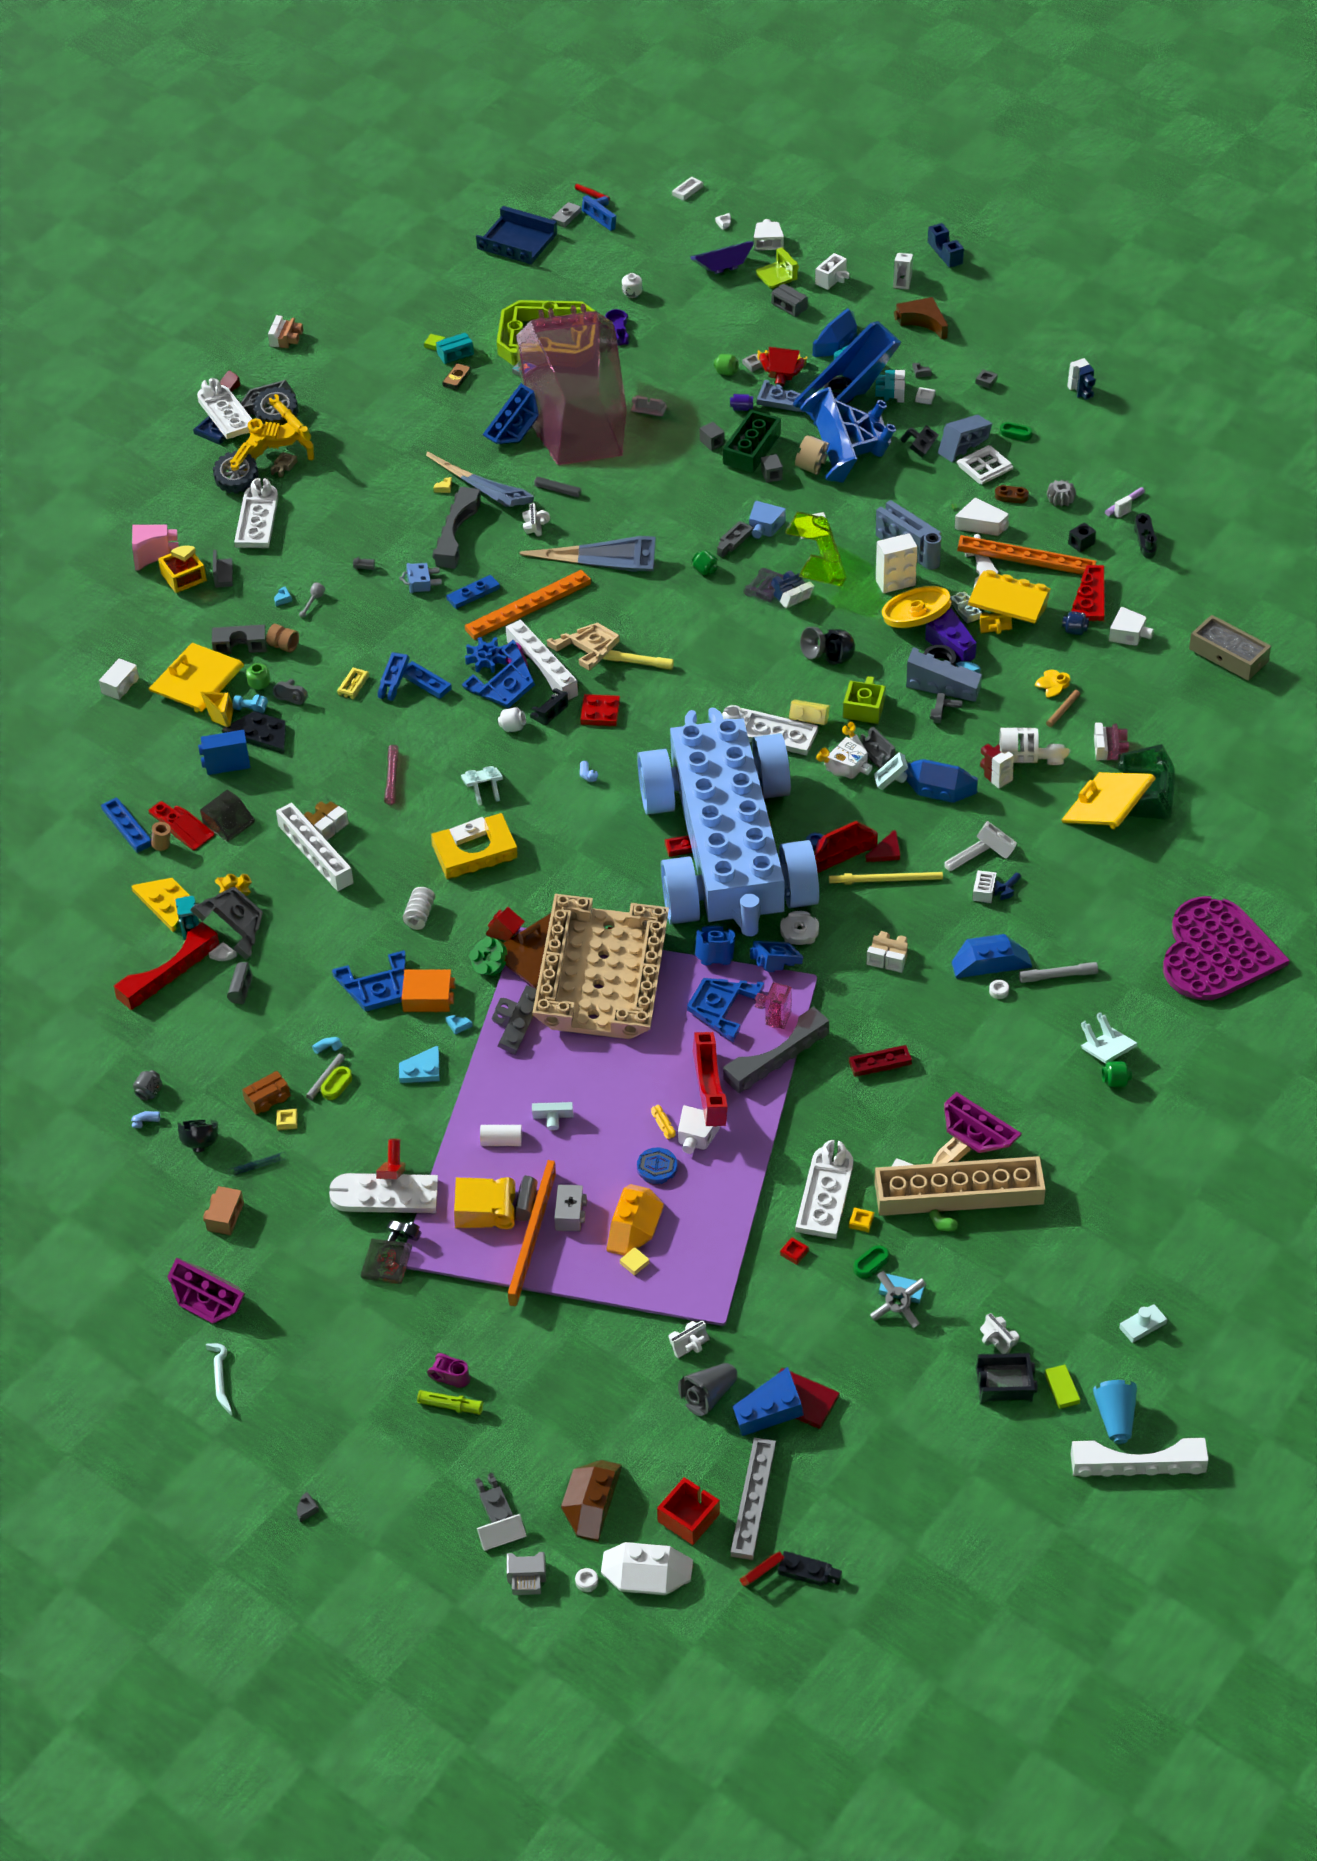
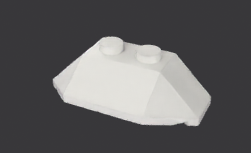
[601,1542,693,1595]

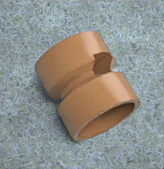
[266,624,299,653]

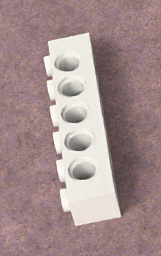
[276,803,353,892]

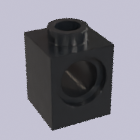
[1068,522,1096,553]

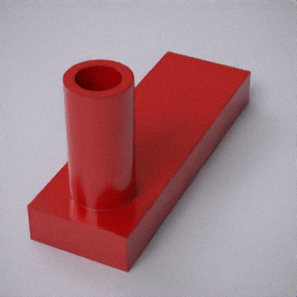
[376,1139,405,1180]

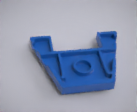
[462,640,535,708]
[332,950,406,1012]
[687,978,764,1042]

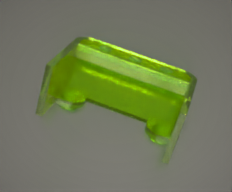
[785,511,847,586]

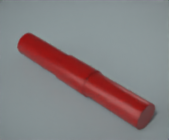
[575,184,610,200]

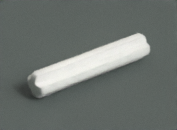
[945,841,990,871]

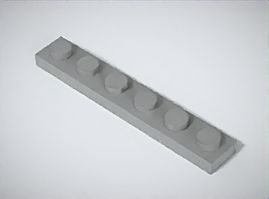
[731,1438,776,1560]

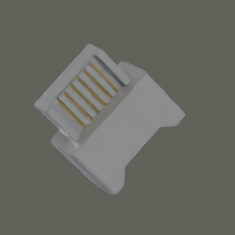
[507,1552,546,1595]

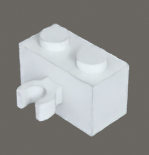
[815,253,849,290]

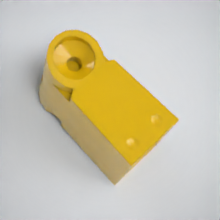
[454,1177,516,1230]

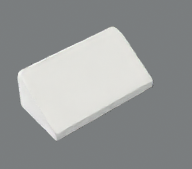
[977,821,1017,858]

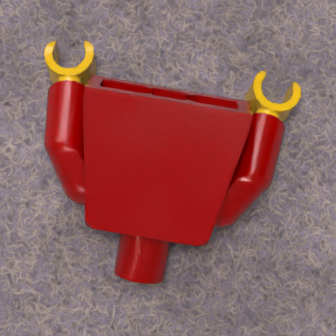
[757,347,808,387]

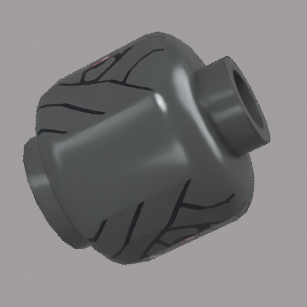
[133,1070,163,1101]

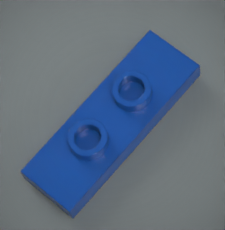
[446,575,500,609]

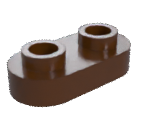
[995,485,1029,504]

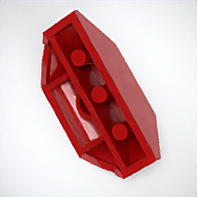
[814,821,878,873]

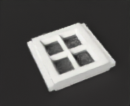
[957,445,1014,485]

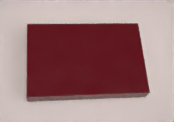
[778,1367,840,1429]

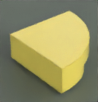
[433,477,452,493]
[171,546,196,561]

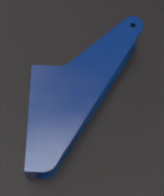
[793,321,901,427]

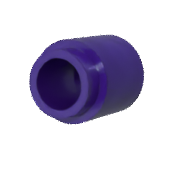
[730,394,753,411]

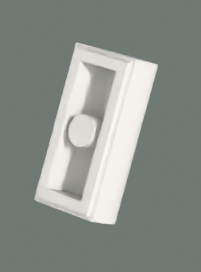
[480,1125,522,1146]

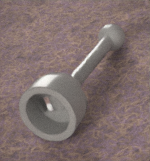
[299,583,325,618]

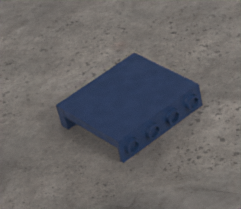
[476,206,558,264]

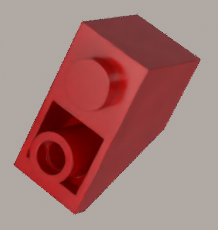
[485,907,525,941]

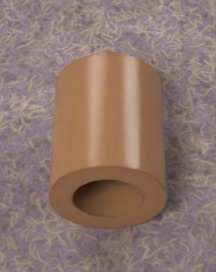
[151,822,171,851]

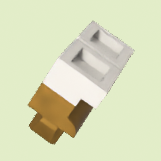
[303,801,349,841]

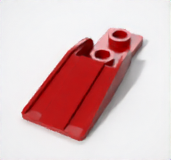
[149,801,215,851]

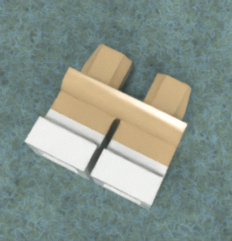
[867,931,908,973]

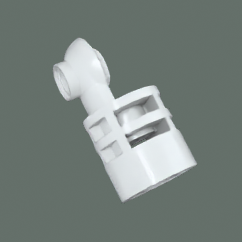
[999,728,1071,765]

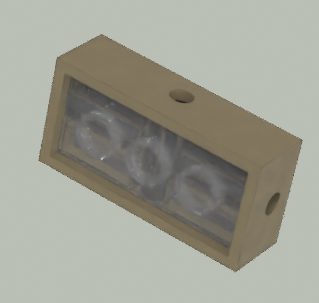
[1189,615,1271,681]

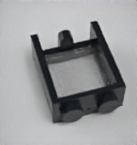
[976,1353,1038,1404]

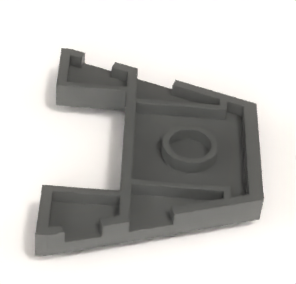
[190,886,263,960]

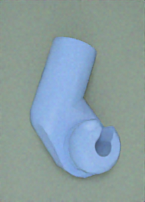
[580,761,598,782]

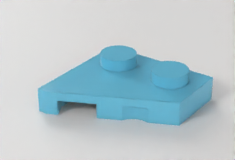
[399,1046,440,1083]

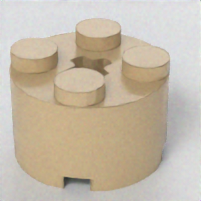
[795,435,830,475]

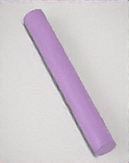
[1105,487,1145,516]

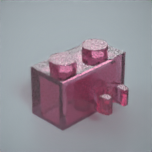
[755,982,792,1029]

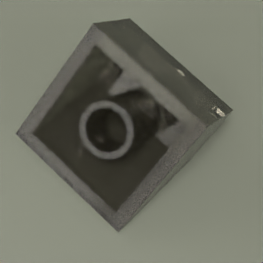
[200,789,255,842]

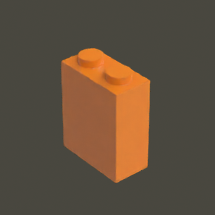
[401,970,455,1012]

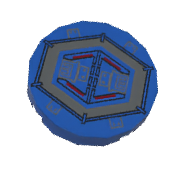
[637,1147,677,1184]

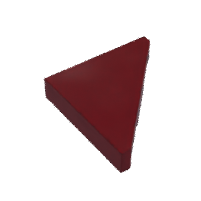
[865,830,900,862]

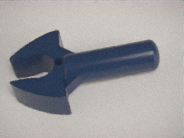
[994,872,1021,900]

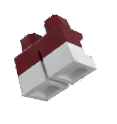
[980,744,1014,789]

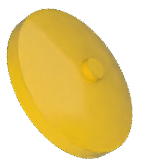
[882,586,952,628]

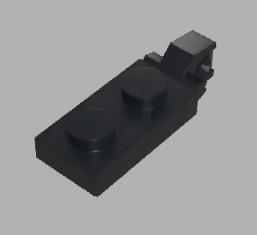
[778,1551,842,1586]

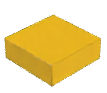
[849,1207,874,1232]

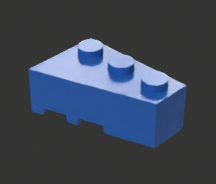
[733,1367,804,1436]

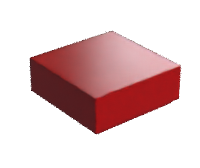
[780,1237,809,1265]

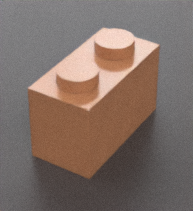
[203,1186,244,1235]

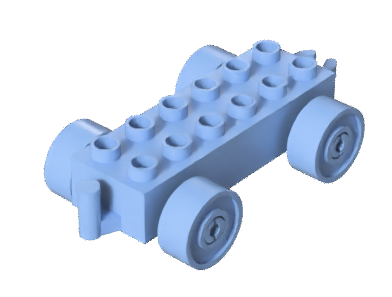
[637,708,819,936]

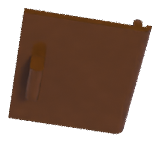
[504,913,551,989]

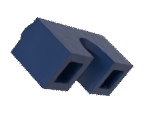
[928,223,964,268]

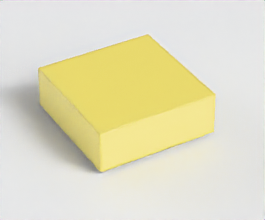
[277,1109,298,1130]
[620,1247,649,1276]

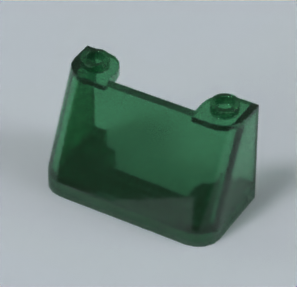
[1118,744,1175,820]

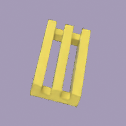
[337,668,369,699]

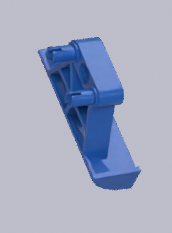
[800,387,896,482]

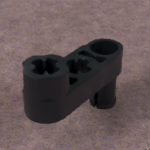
[1134,513,1157,559]

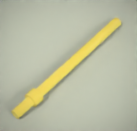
[829,872,943,885]

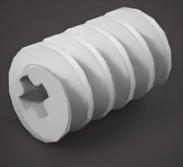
[403,887,436,930]

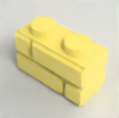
[789,700,830,725]

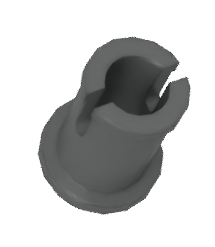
[353,557,375,570]

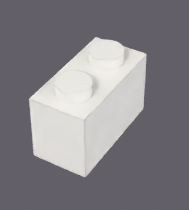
[99,659,139,700]

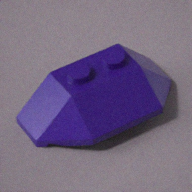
[690,241,754,274]

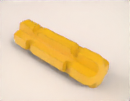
[651,1105,676,1139]

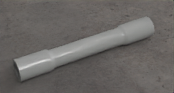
[1019,962,1098,983]

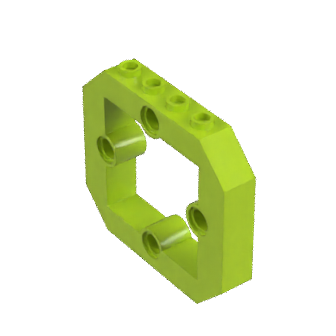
[497,300,597,366]

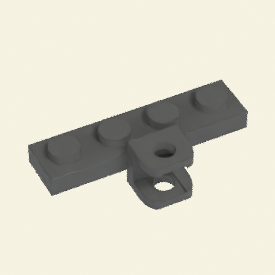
[492,985,537,1055]

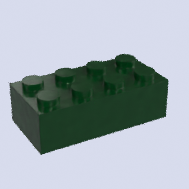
[723,410,781,473]

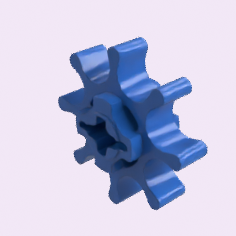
[465,637,507,673]

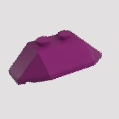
[944,1092,1022,1153]
[167,1258,246,1323]

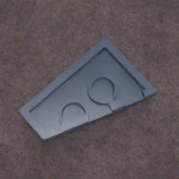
[757,379,803,412]

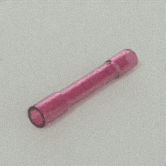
[384,745,399,805]

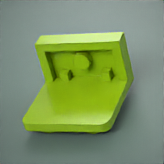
[756,247,799,288]

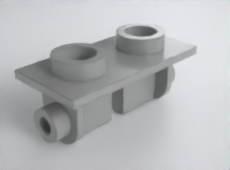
[631,395,667,416]

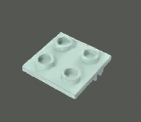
[461,766,503,806]
[1081,1012,1137,1063]

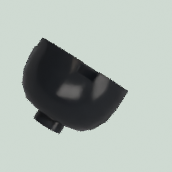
[823,629,855,665]
[178,1120,218,1152]

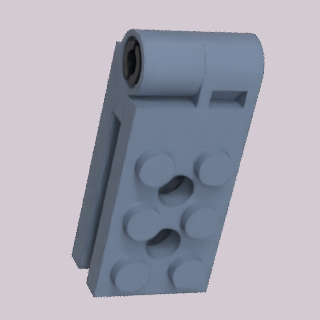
[875,500,941,570]

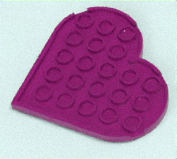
[1163,896,1290,1000]

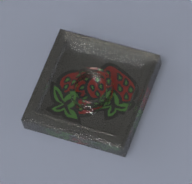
[360,1238,412,1284]

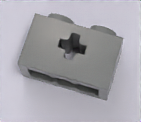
[555,1185,587,1231]

